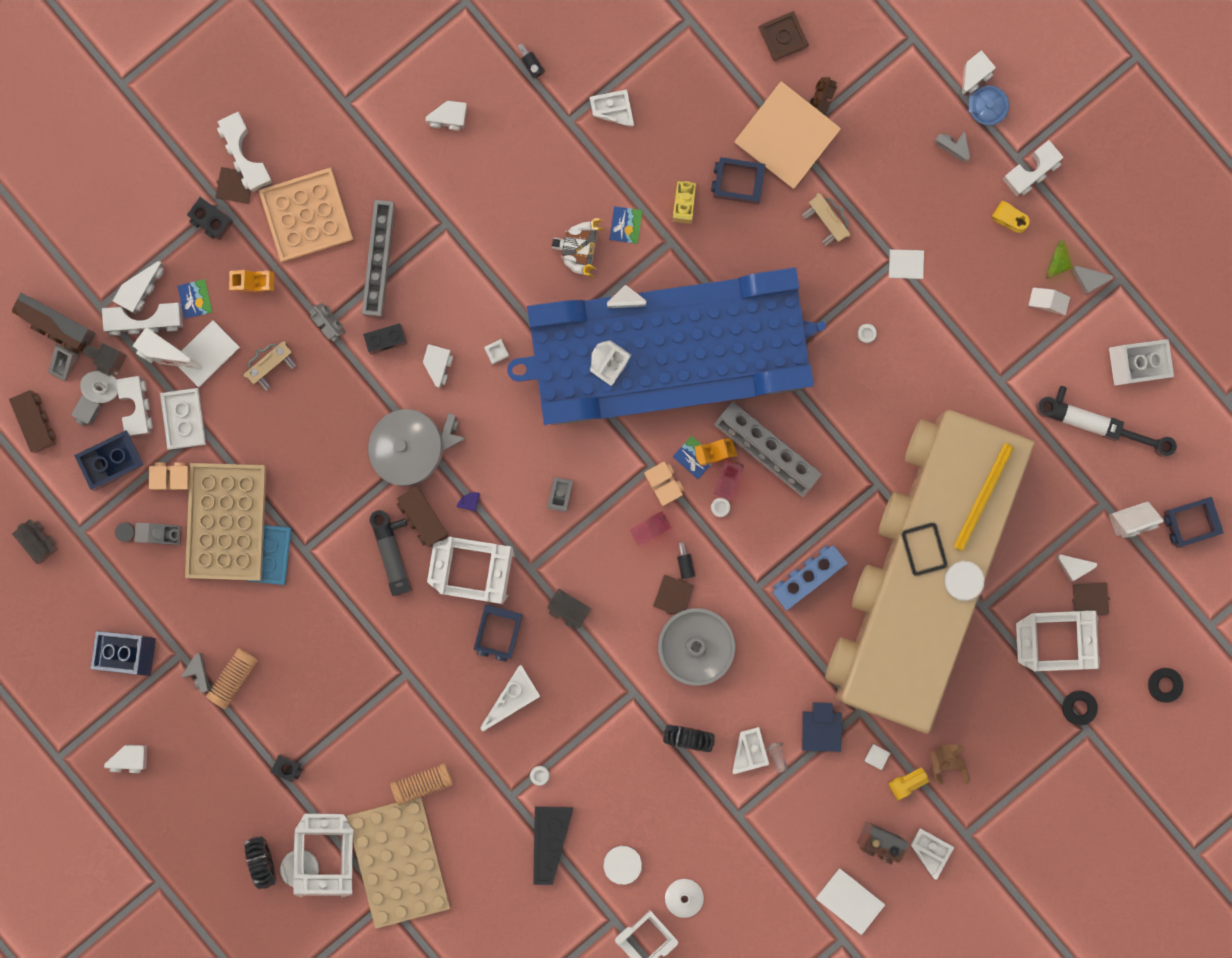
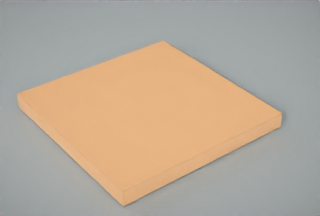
[734,81,841,189]
[258,167,354,263]

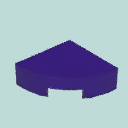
[457,492,480,512]

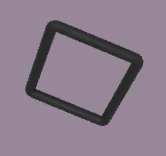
[901,523,948,576]

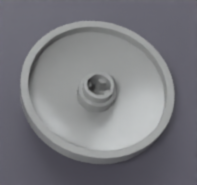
[368,409,443,486]
[658,608,735,686]

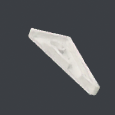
[480,665,540,732]

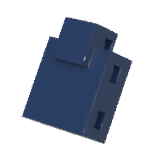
[801,702,842,752]

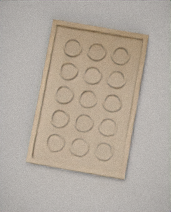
[185,463,267,581]
[346,797,451,929]

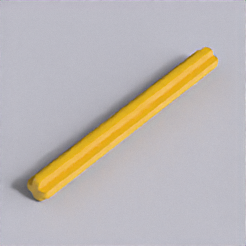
[954,443,1014,551]

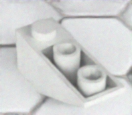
[113,261,164,314]

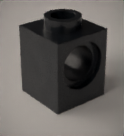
[270,754,303,782]

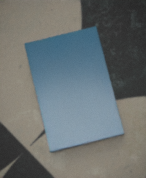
[247,525,292,585]

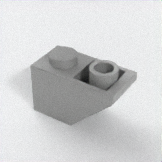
[134,523,181,545]

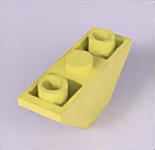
[672,181,696,224]

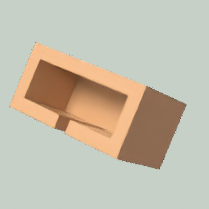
[644,462,684,507]
[149,463,190,490]

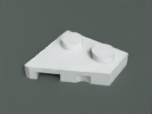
[590,90,634,127]
[733,727,769,774]
[910,828,954,880]

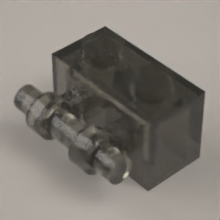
[84,343,127,376]
[12,519,58,564]
[547,589,591,629]

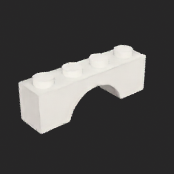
[217,112,273,193]
[102,303,183,336]

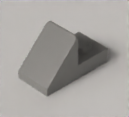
[934,132,970,164]
[442,414,466,452]
[547,477,573,512]
[181,653,211,693]

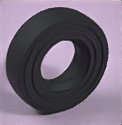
[1148,668,1184,703]
[1062,691,1098,725]

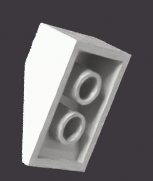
[133,328,202,369]
[1109,339,1174,386]

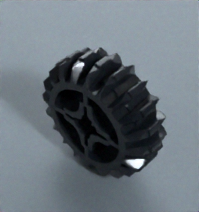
[663,724,715,752]
[244,836,276,889]

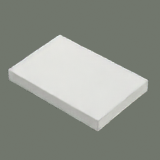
[178,320,240,388]
[160,388,206,450]
[816,868,885,935]

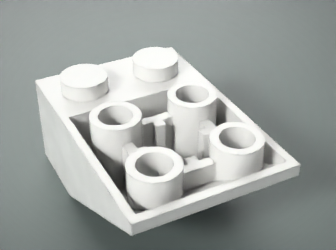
[1108,502,1164,538]

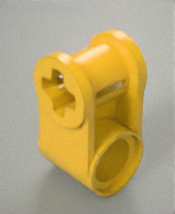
[991,201,1029,233]

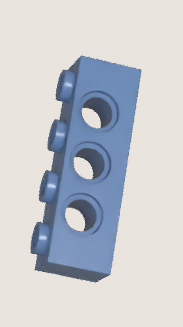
[771,545,848,611]

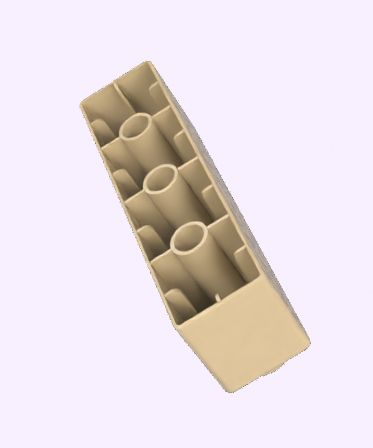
[825,410,1034,734]

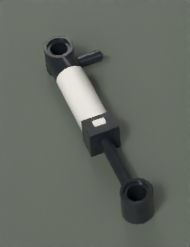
[1036,386,1177,457]

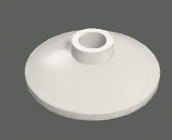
[80,371,118,403]
[665,879,704,918]

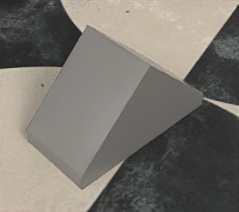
[1072,266,1113,295]
[48,344,79,381]

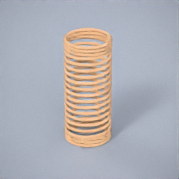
[206,648,258,709]
[391,763,453,806]

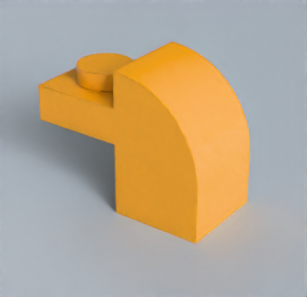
[229,270,274,293]
[695,438,737,466]

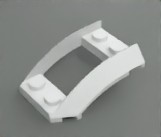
[427,537,515,604]
[1016,611,1101,671]
[293,814,353,898]

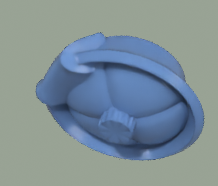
[968,86,1009,125]

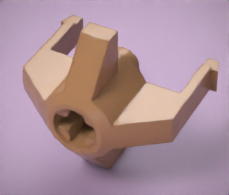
[930,744,971,784]

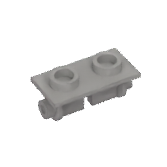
[309,303,346,342]

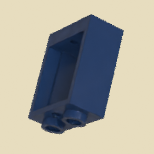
[711,157,765,205]
[1163,497,1224,548]
[474,605,523,662]

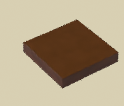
[759,11,809,61]

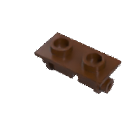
[809,77,837,115]

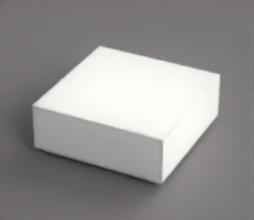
[484,339,510,365]
[864,744,890,770]

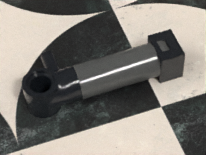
[370,510,412,596]

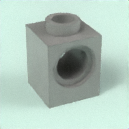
[71,395,103,426]

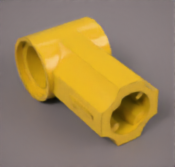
[888,767,930,801]

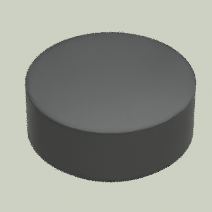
[115,523,135,542]

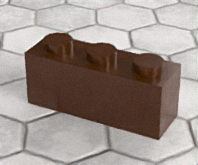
[9,390,56,453]
[397,486,448,547]

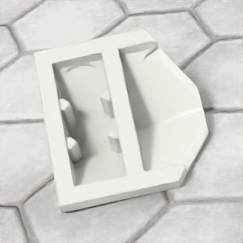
[590,340,631,386]

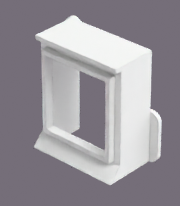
[615,910,678,958]

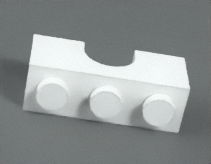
[1002,140,1064,196]
[116,376,153,437]

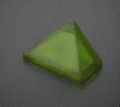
[1045,240,1073,279]

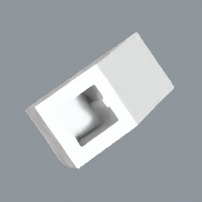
[962,50,996,95]
[425,101,468,131]
[423,344,453,389]
[104,745,147,773]

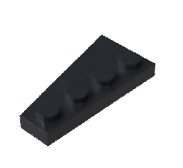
[533,806,574,885]

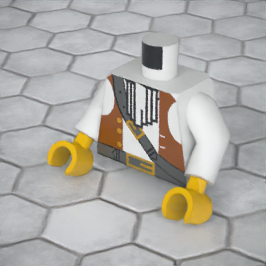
[552,218,604,278]

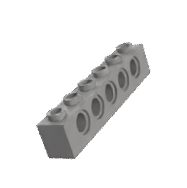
[362,200,396,318]
[714,402,822,497]

